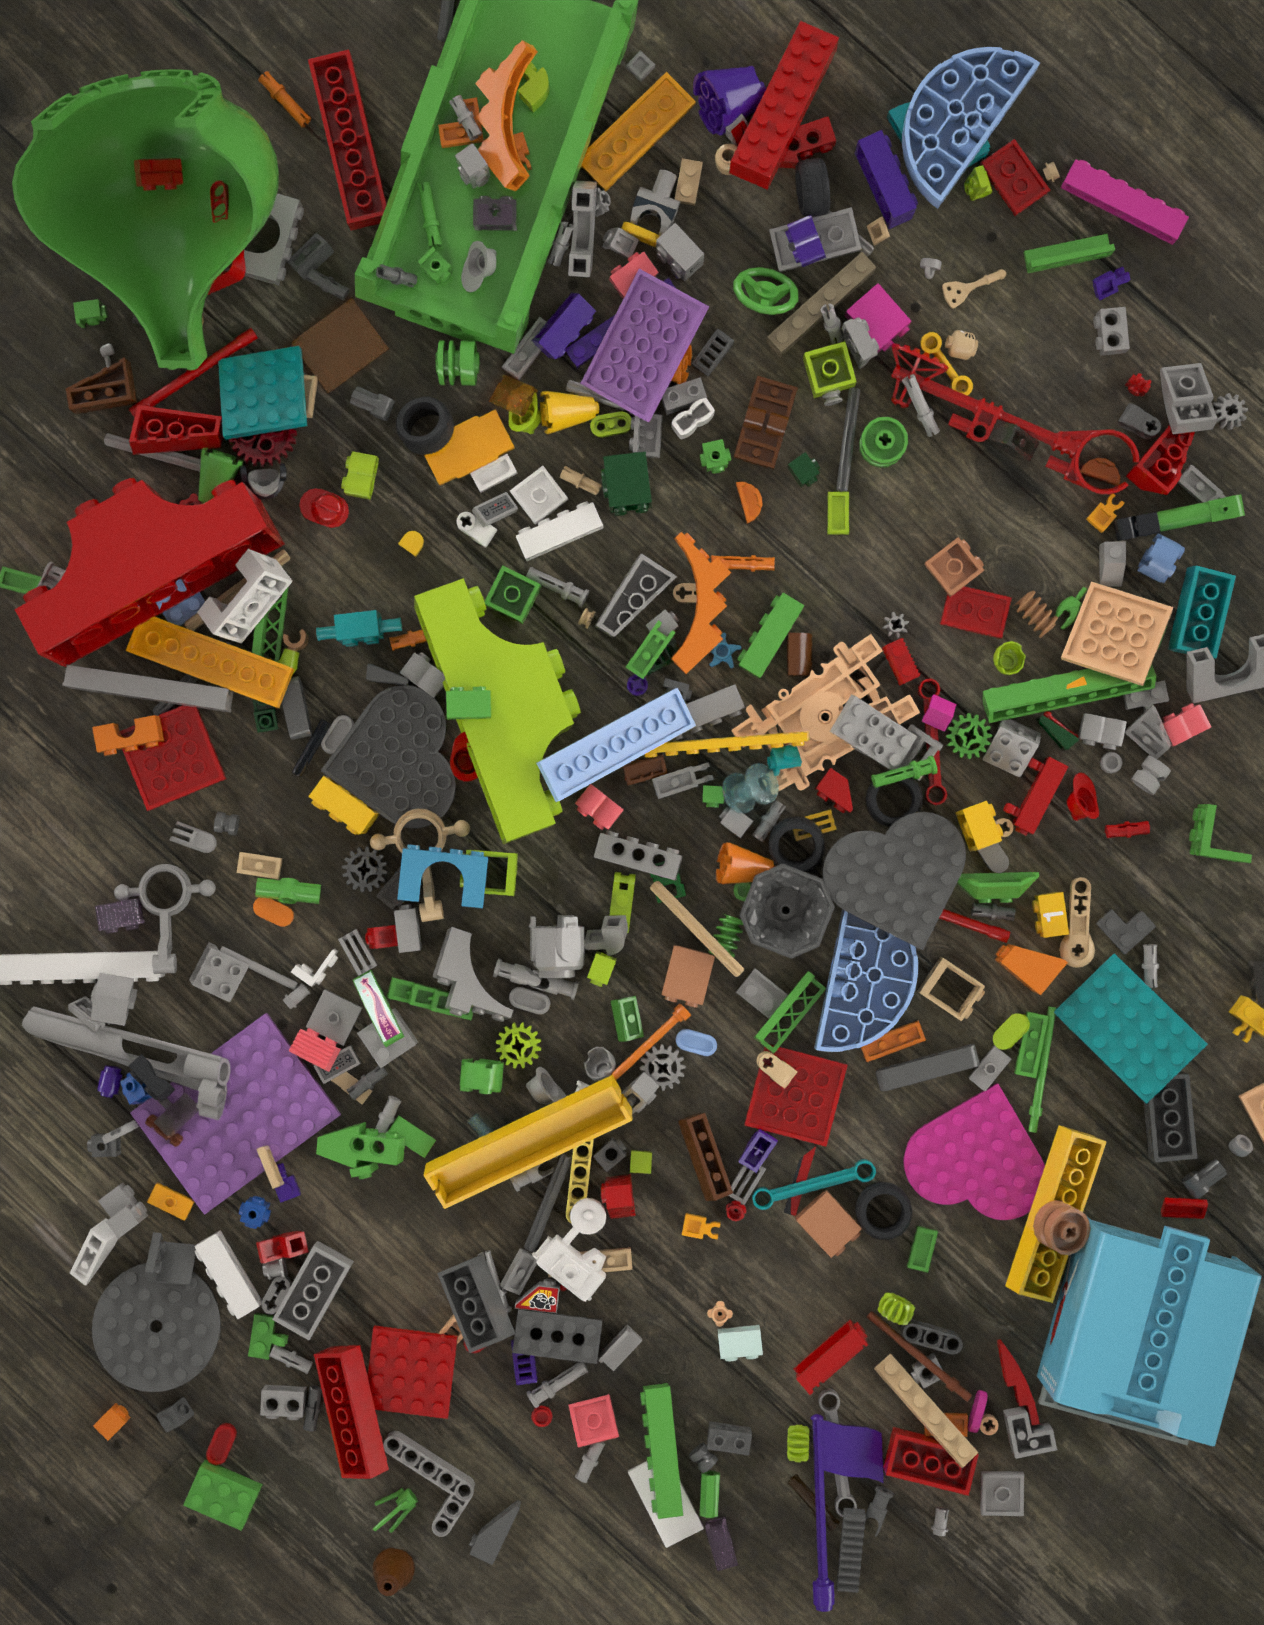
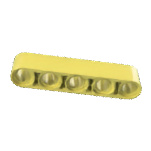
[566,1139,594,1224]

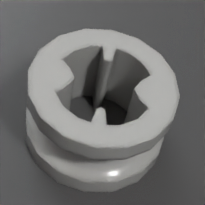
[822,390,843,406]

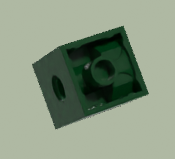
[601,451,652,516]

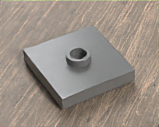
[306,989,363,1046]
[980,1471,1024,1516]

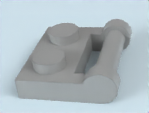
[899,724,943,781]

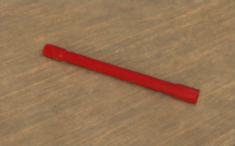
[129,328,258,418]
[939,909,1010,943]

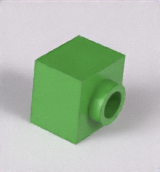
[702,785,725,808]

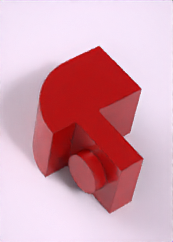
[256,1231,309,1264]

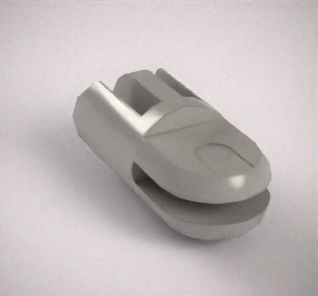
[169,821,217,853]

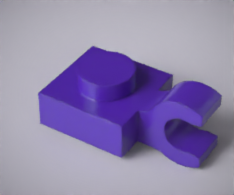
[1092,267,1131,300]
[275,1163,301,1203]

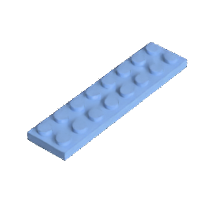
[537,688,696,802]

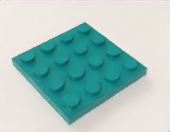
[218,346,307,439]

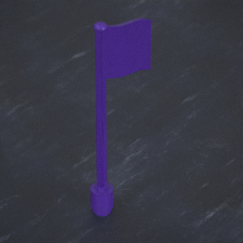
[811,1414,883,1612]

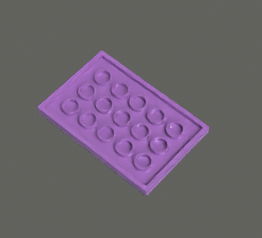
[580,269,709,422]

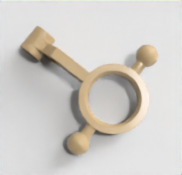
[370,809,470,922]

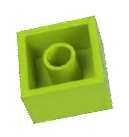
[803,341,857,398]

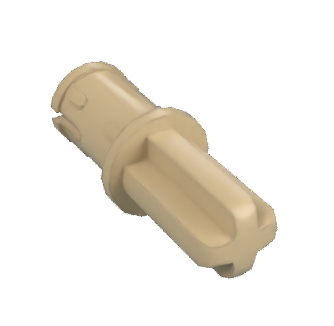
[560,466,602,495]

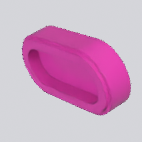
[968,1390,988,1433]

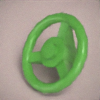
[733,267,798,315]

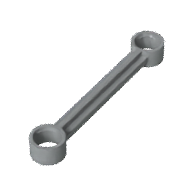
[818,1389,857,1517]

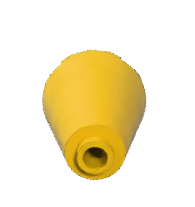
[540,391,599,434]

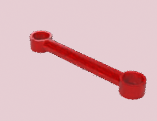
[918,679,947,805]

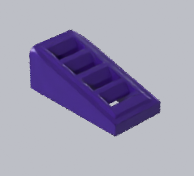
[511,1339,538,1385]

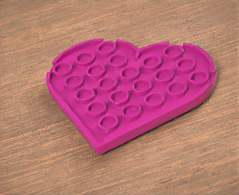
[903,1083,1045,1220]

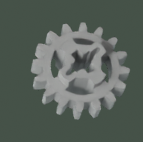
[640,1044,686,1091]

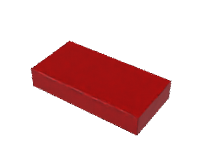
[1161,1198,1208,1219]

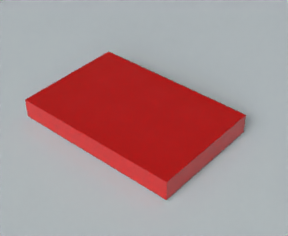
[979,139,1051,216]
[940,586,1012,639]

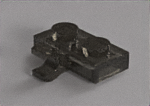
[154,1092,199,1138]

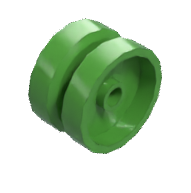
[859,417,908,468]

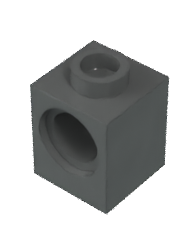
[593,1137,626,1172]

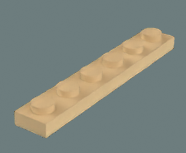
[874,1353,978,1468]

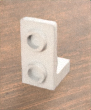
[291,949,338,987]

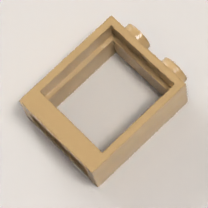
[917,956,985,1021]

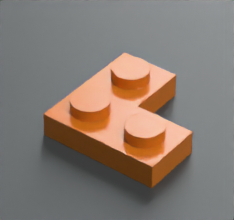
[438,97,484,148]

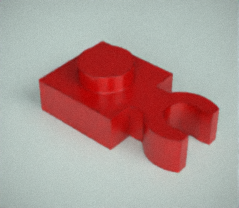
[1125,373,1152,397]

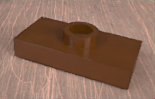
[622,753,668,786]

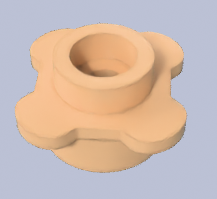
[707,1301,733,1327]

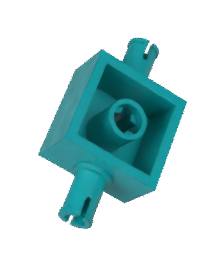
[316,610,402,647]

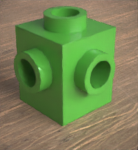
[700,439,731,474]

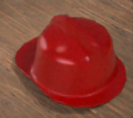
[299,488,349,528]
[450,732,478,782]
[1067,773,1099,821]

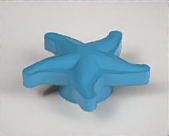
[709,633,742,669]

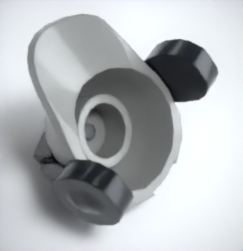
[240,463,287,500]

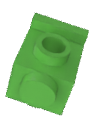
[418,247,452,285]
[73,299,108,328]

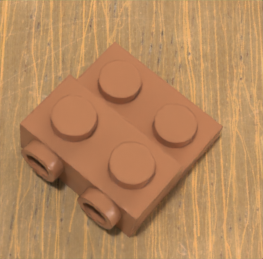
[924,537,984,597]

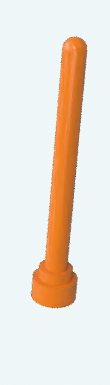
[611,1003,691,1080]

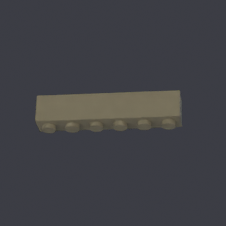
[766,252,876,357]

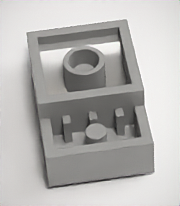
[1160,363,1218,434]

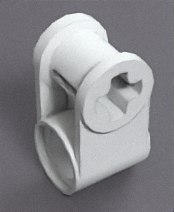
[457,512,497,548]

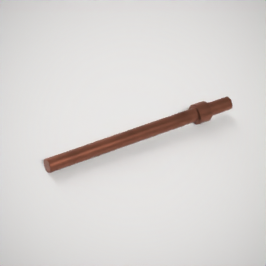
[867,1311,972,1401]

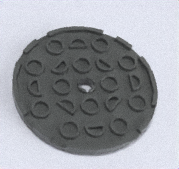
[92,1263,221,1392]

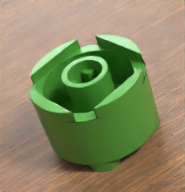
[460,1059,504,1094]

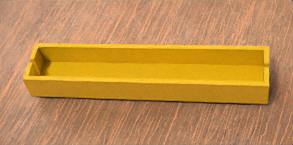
[424,1075,632,1209]

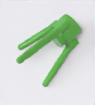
[373,1488,418,1533]

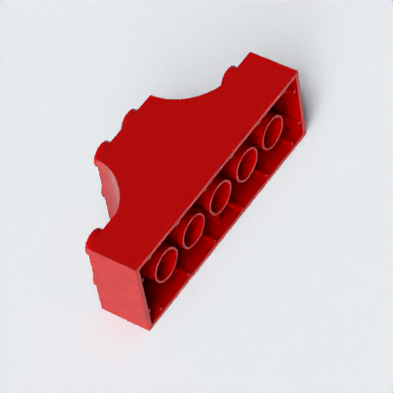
[15,478,285,667]

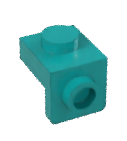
[767,745,802,776]

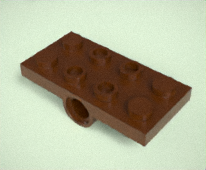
[733,376,798,470]

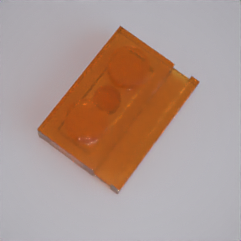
[489,374,538,417]

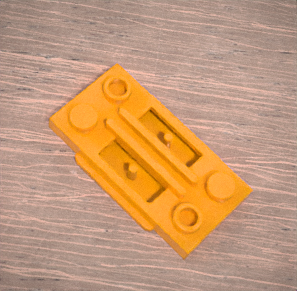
[424,409,515,486]

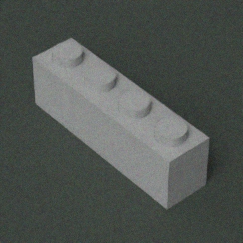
[671,685,745,742]

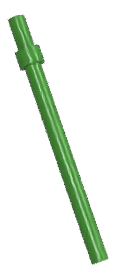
[1028,1006,1057,1133]

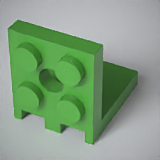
[1189,804,1252,863]

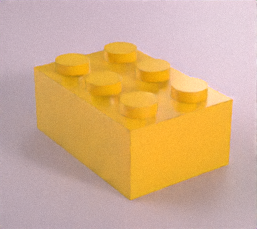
[309,776,380,835]
[955,801,1003,852]

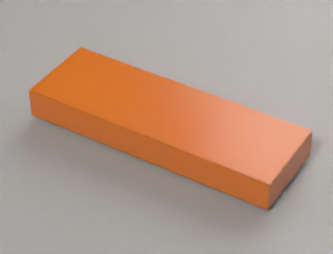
[861,1020,926,1062]

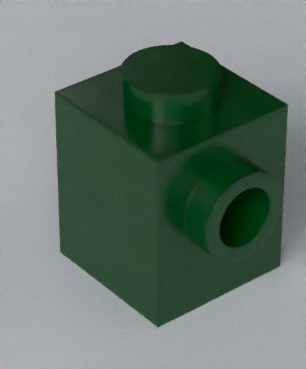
[787,452,820,488]

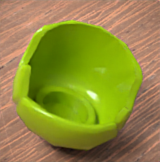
[993,641,1026,675]

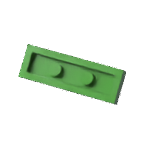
[1014,1011,1049,1078]

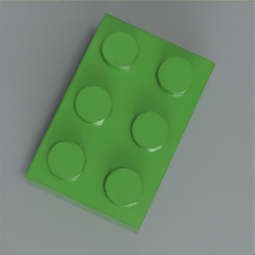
[183,1459,263,1531]

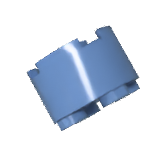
[1137,533,1185,583]

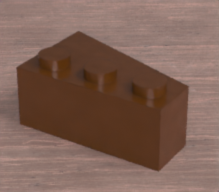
[66,357,137,414]

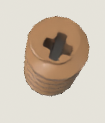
[1013,590,1058,638]

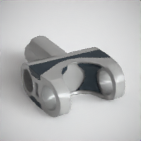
[630,170,680,236]

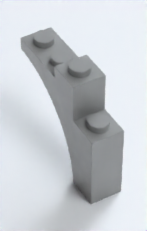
[433,927,513,1022]

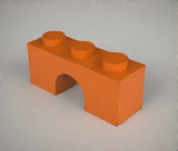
[92,715,164,756]

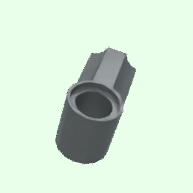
[350,386,395,421]
[1181,1159,1227,1199]

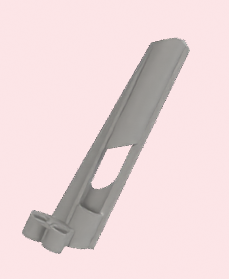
[22,1006,230,1120]

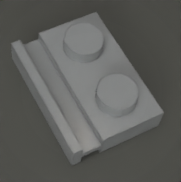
[736,968,788,1018]

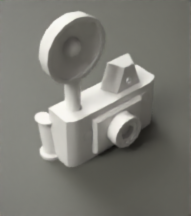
[532,1198,606,1301]

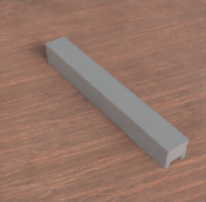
[62,665,233,713]

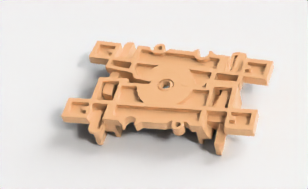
[731,634,920,795]

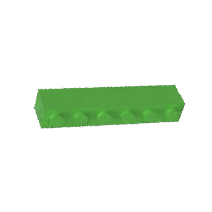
[640,1383,683,1519]

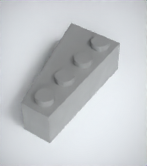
[594,554,677,637]

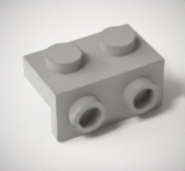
[629,414,663,458]

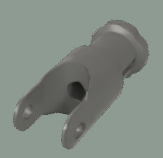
[865,1486,894,1537]

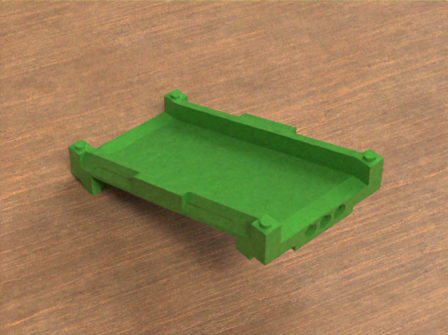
[355,0,639,354]

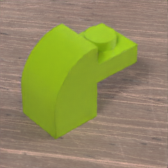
[518,62,549,113]

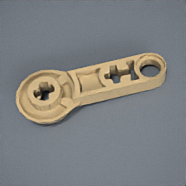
[1059,877,1095,968]

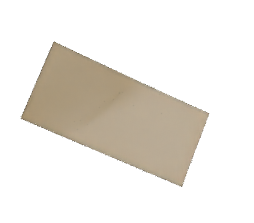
[331,1071,372,1104]

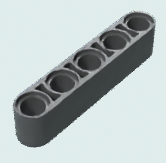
[875,1044,980,1092]

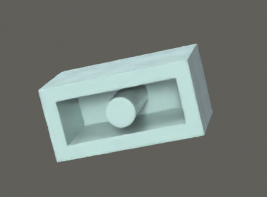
[718,1325,763,1361]

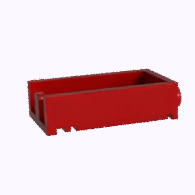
[793,1319,868,1395]

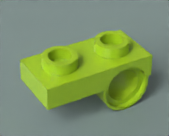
[964,165,993,201]

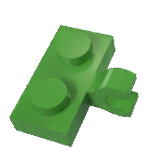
[248,1313,289,1360]

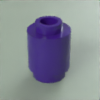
[97,1065,123,1098]

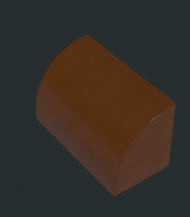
[787,633,812,676]

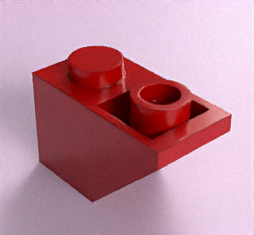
[814,768,853,814]

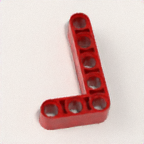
[208,180,246,295]

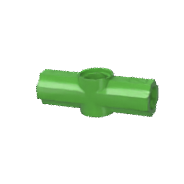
[255,878,321,904]

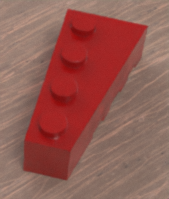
[129,405,223,455]

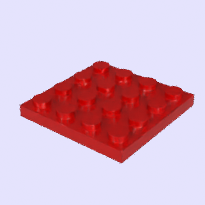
[120,705,226,811]
[744,1044,848,1147]
[368,1325,458,1419]

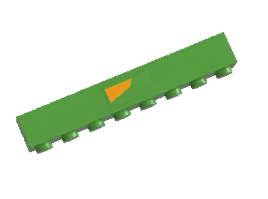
[983,665,1156,723]

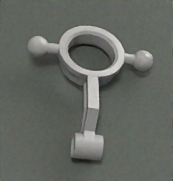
[114,864,216,974]

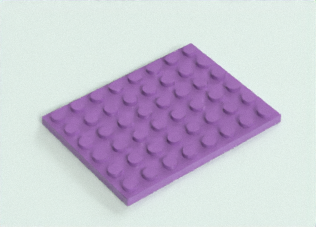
[130,1013,341,1215]

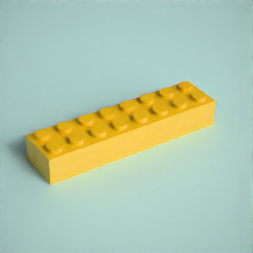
[1005,1125,1106,1303]

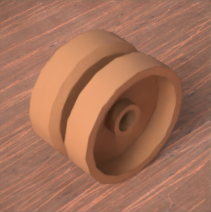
[1033,1200,1090,1255]

